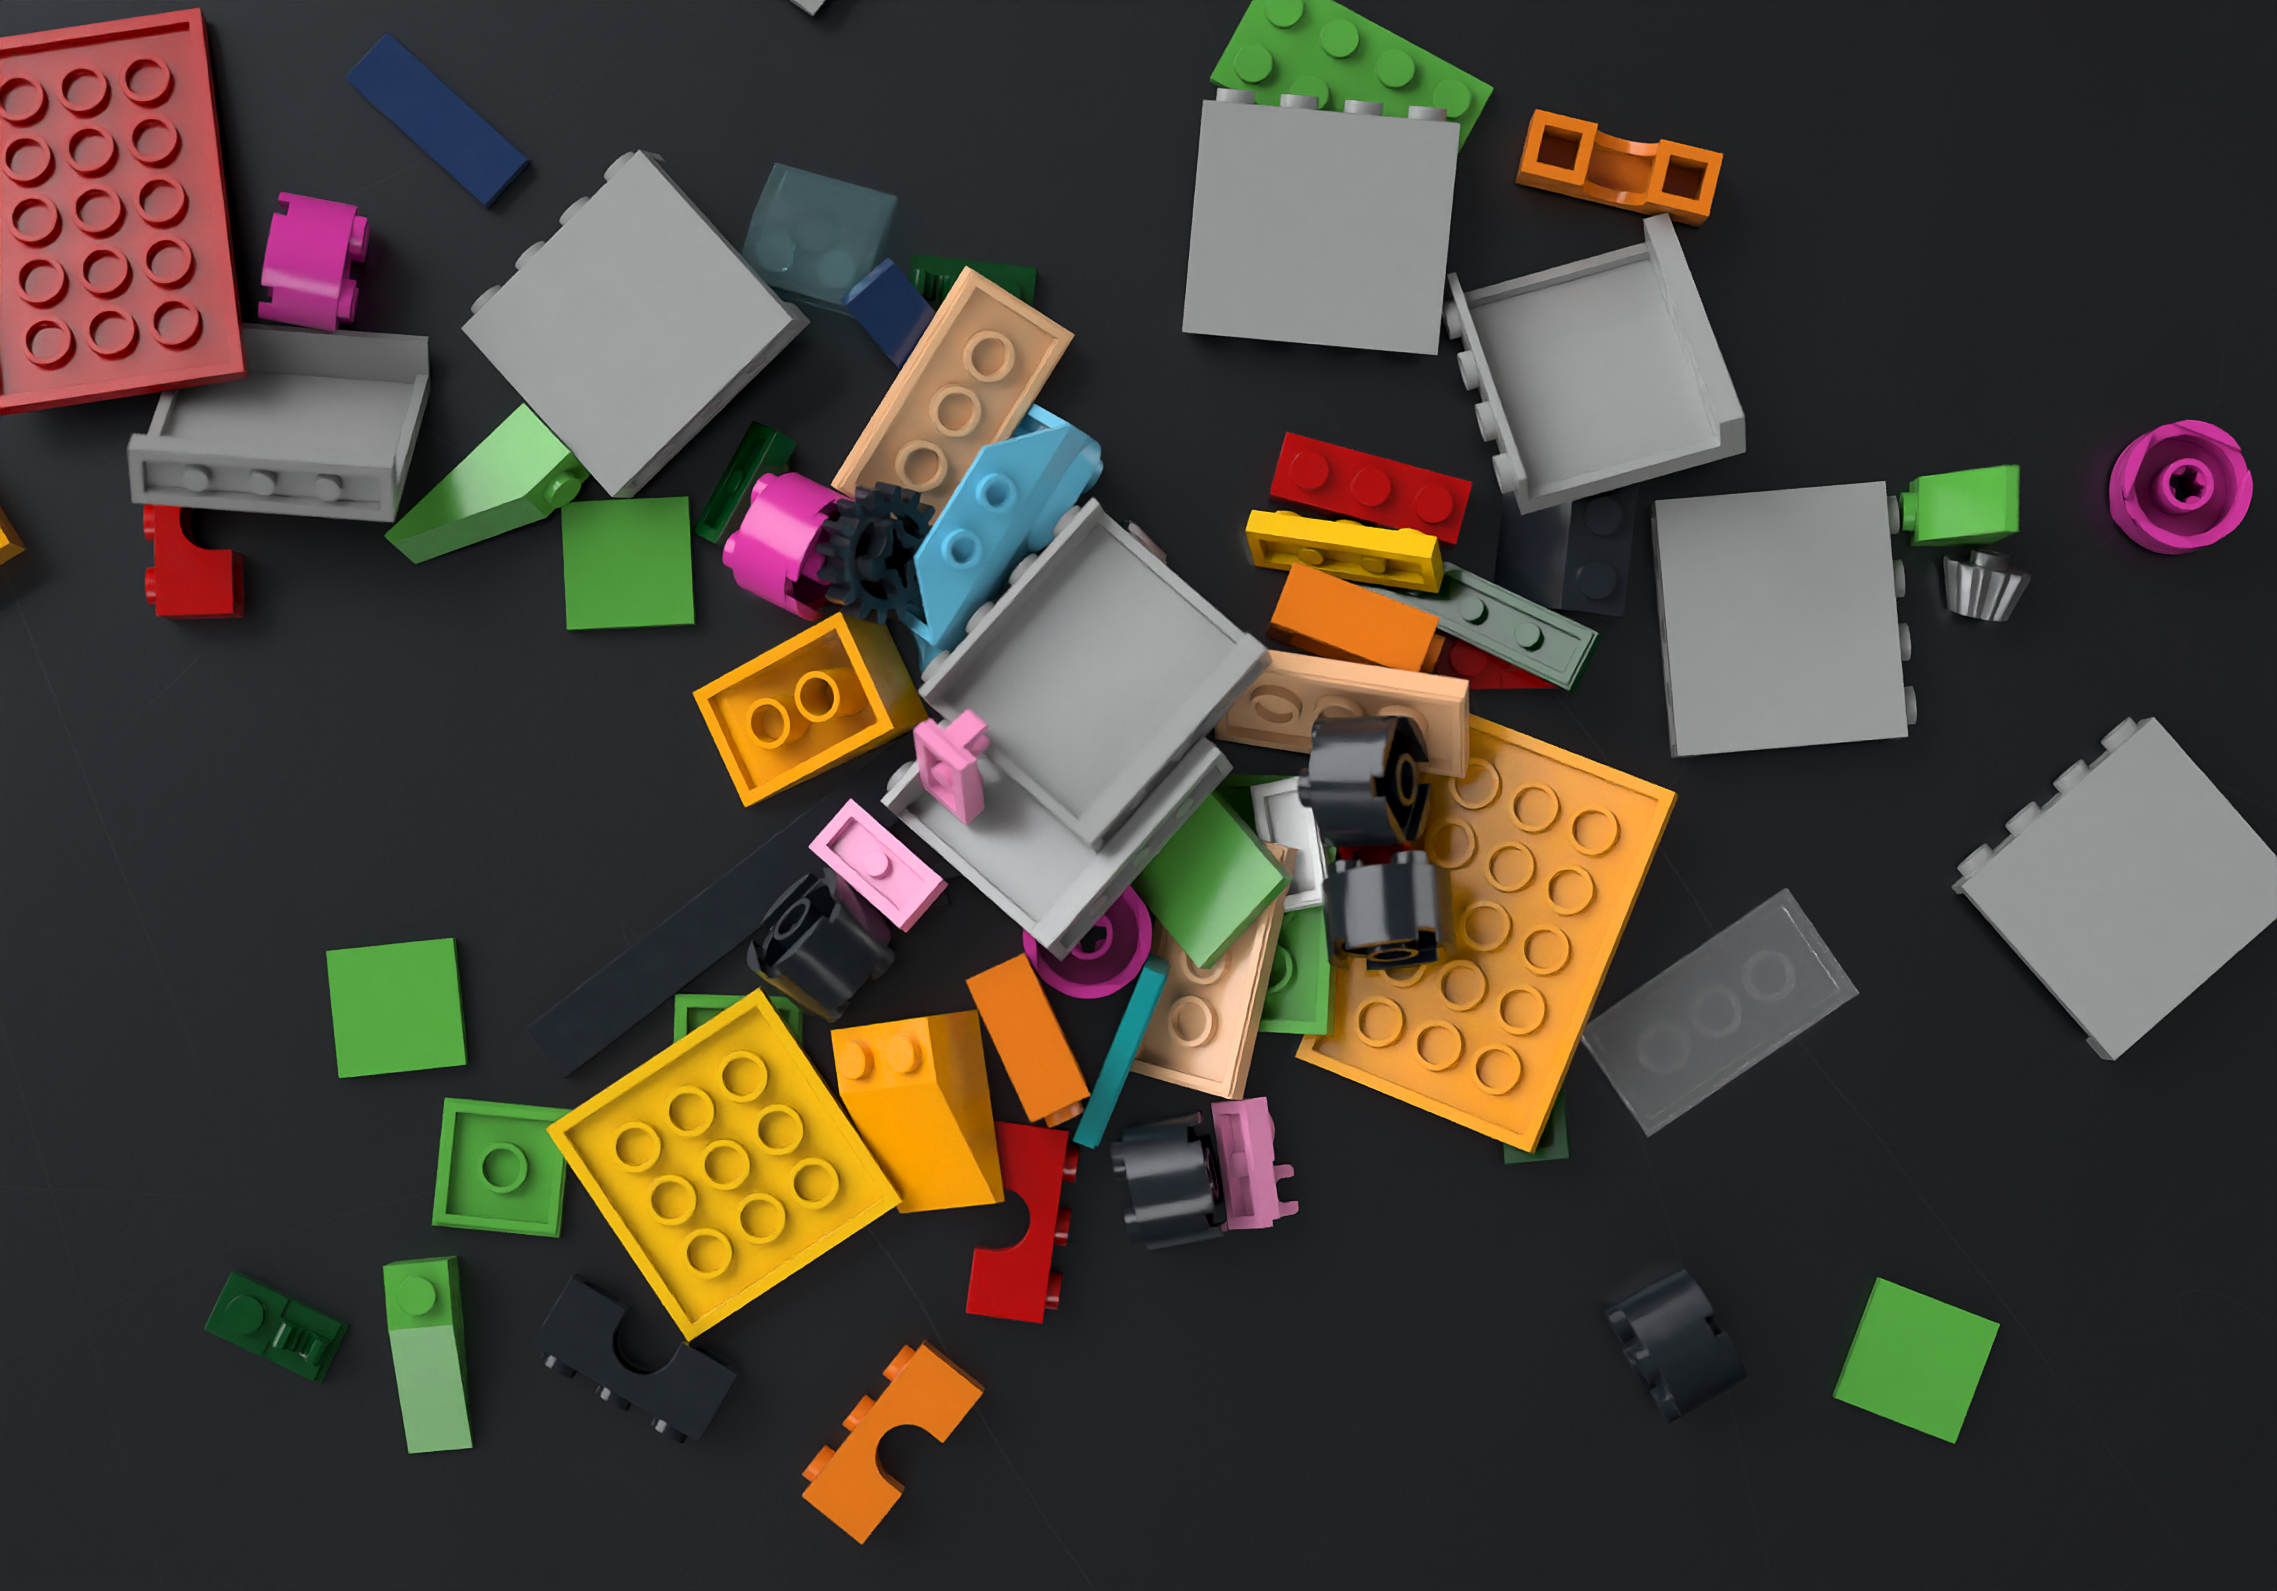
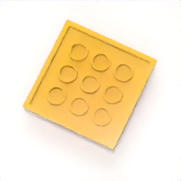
[546,986,903,1342]

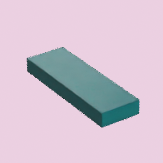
[1073,953,1171,1149]

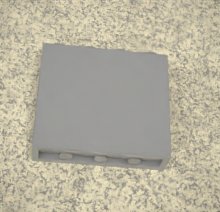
[1182,88,1460,355]
[461,150,810,498]
[1442,213,1746,515]
[128,323,431,522]
[1649,481,1917,759]
[917,497,1272,854]
[1951,717,2277,1061]
[881,718,1233,962]

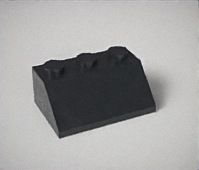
[1493,482,1639,622]

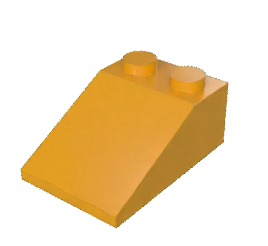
[693,612,929,808]
[831,1009,1005,1214]

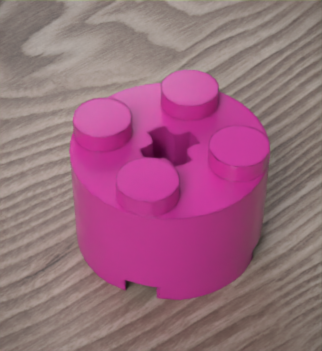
[259,192,370,332]
[2109,420,2253,555]
[722,472,855,621]
[1023,885,1152,999]

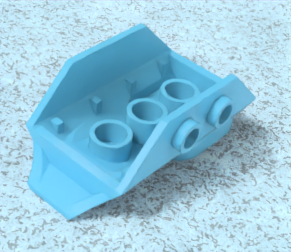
[900,403,1103,673]

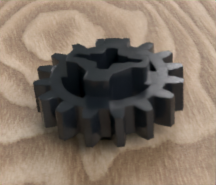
[815,481,936,625]

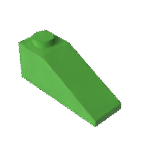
[384,403,591,564]
[1899,466,2019,547]
[383,1256,474,1454]

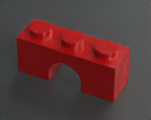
[1268,432,1473,550]
[143,504,244,620]
[966,1119,1080,1323]

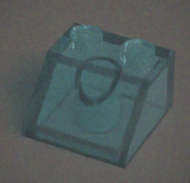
[741,162,898,317]

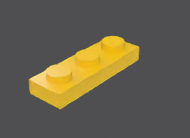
[1245,510,1444,593]

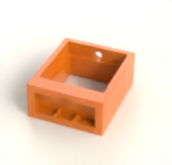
[1265,561,1445,674]
[966,953,1091,1128]

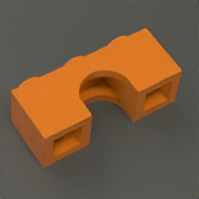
[1515,109,1724,227]
[802,1340,985,1544]

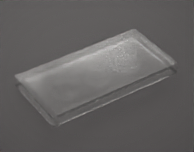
[1580,888,1859,1137]

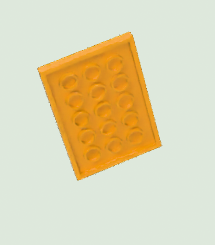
[1295,713,1679,1154]

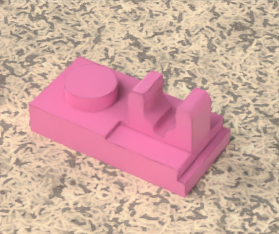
[913,709,990,826]
[809,799,949,933]
[1211,1097,1299,1230]

